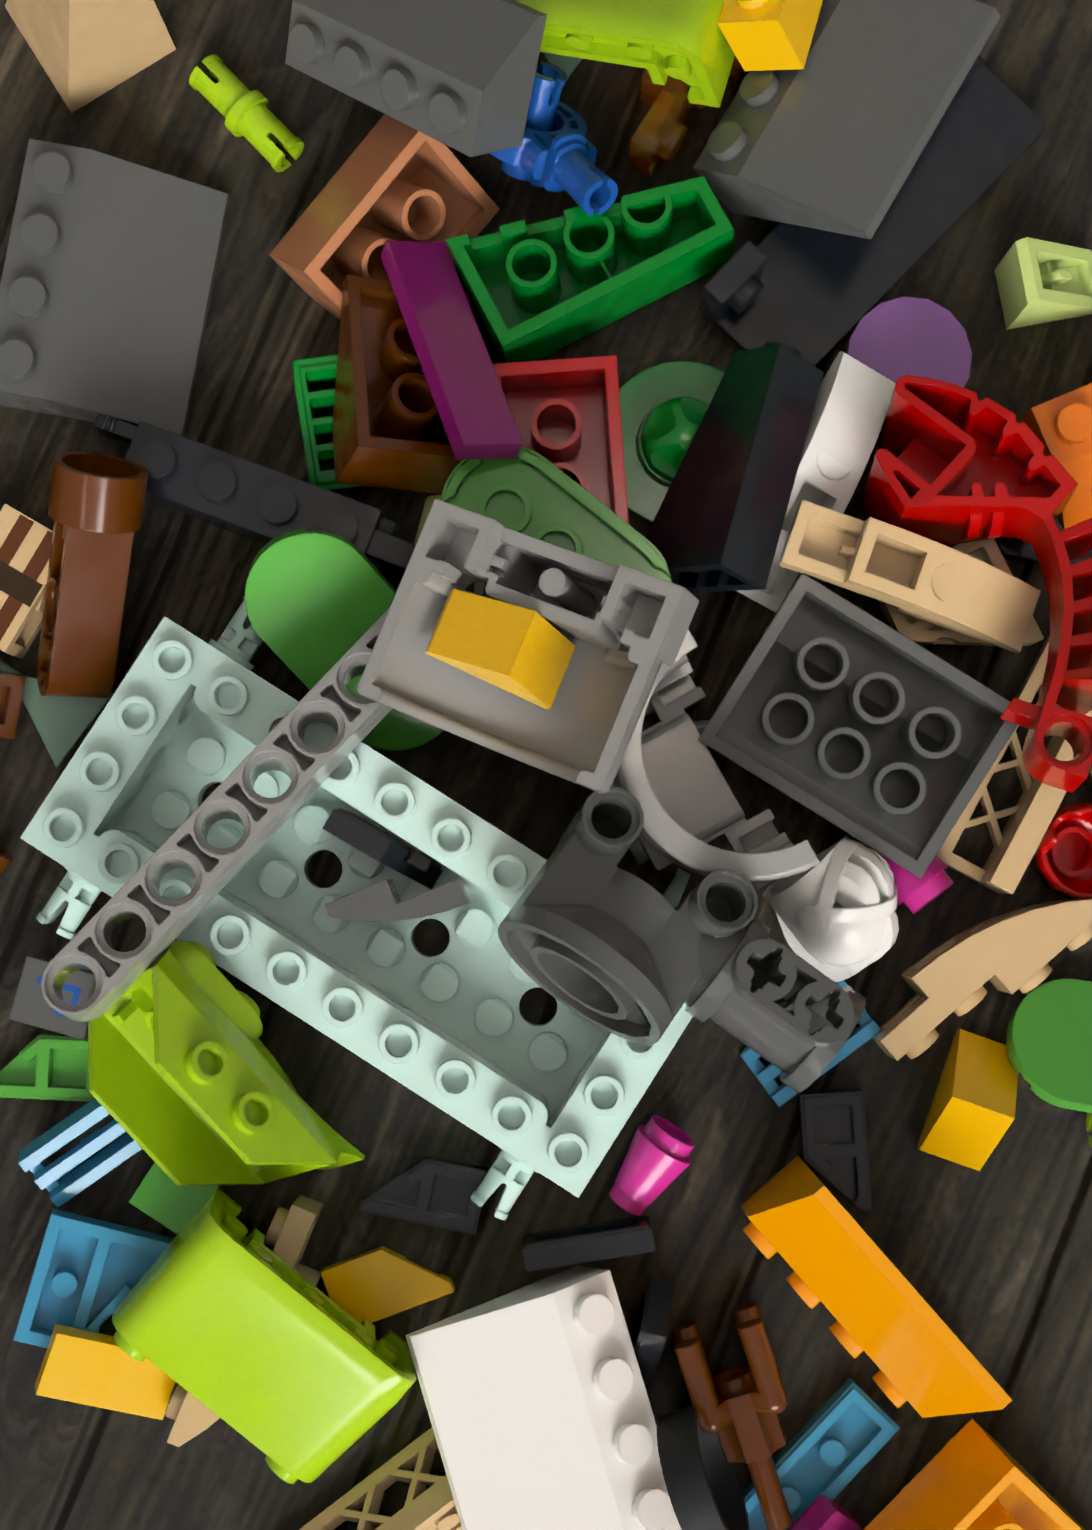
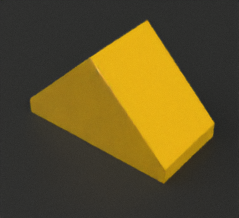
[424,589,576,709]
[917,1028,1018,1171]

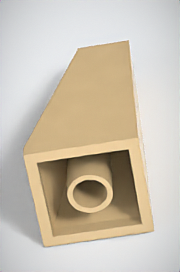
[5,0,176,113]

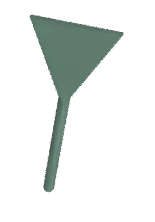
[0,658,114,768]

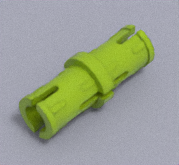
[189,54,304,173]

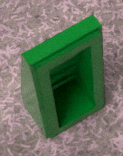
[292,354,369,492]

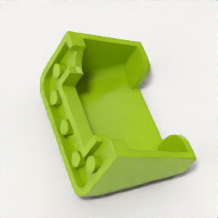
[516,0,735,108]
[112,1188,417,1484]

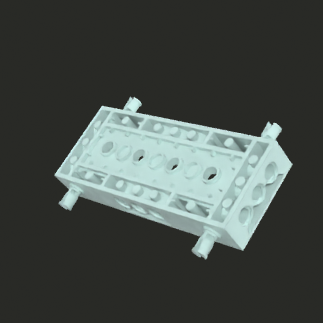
[20,596,693,1221]

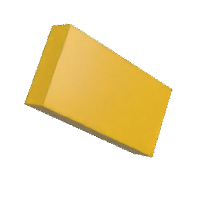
[35,1324,176,1420]

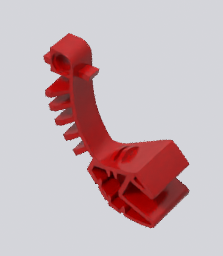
[861,375,1092,793]

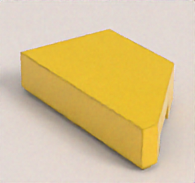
[320,1246,455,1323]

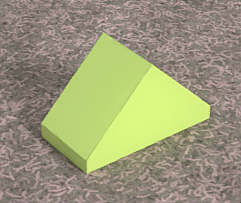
[995,237,1092,330]

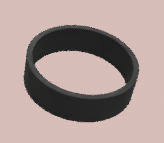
[657,1405,750,1530]

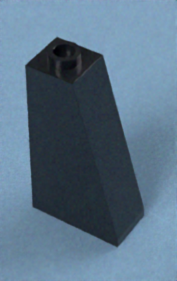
[645,341,824,593]

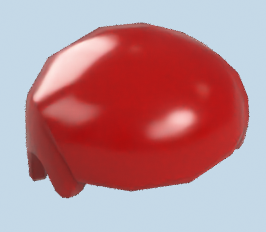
[1035,802,1092,899]

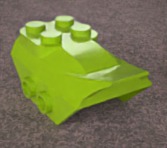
[88,939,365,1186]

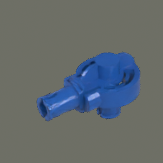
[490,61,618,216]

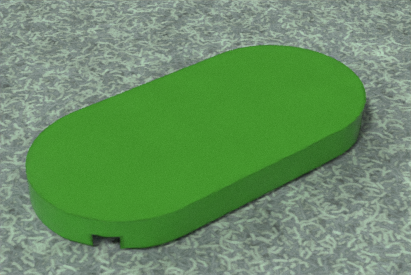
[441,447,672,583]
[245,529,443,751]
[1006,979,1092,1113]

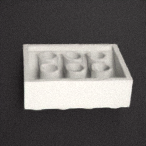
[405,1265,682,1530]

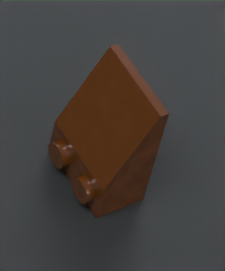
[332,275,469,494]

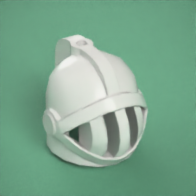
[763,836,899,982]

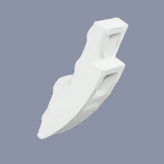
[737,351,895,612]

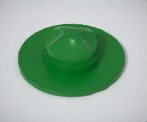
[619,361,725,523]

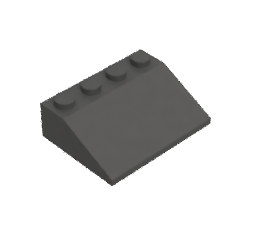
[693,0,1001,240]
[0,139,230,437]
[698,573,1018,878]

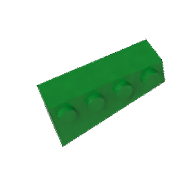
[446,176,734,363]

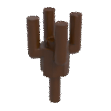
[671,1301,793,1530]

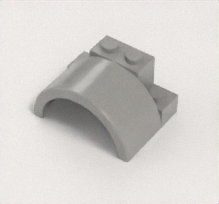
[357,499,699,794]
[611,629,820,890]

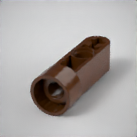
[37,451,149,698]

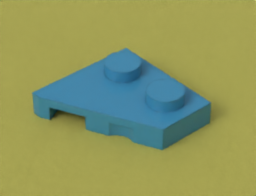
[13,1208,174,1348]

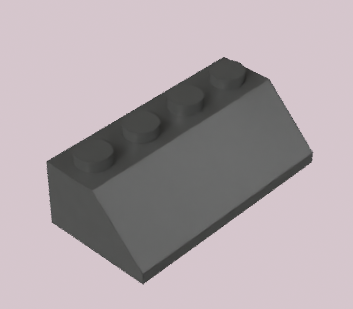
[285,0,547,157]

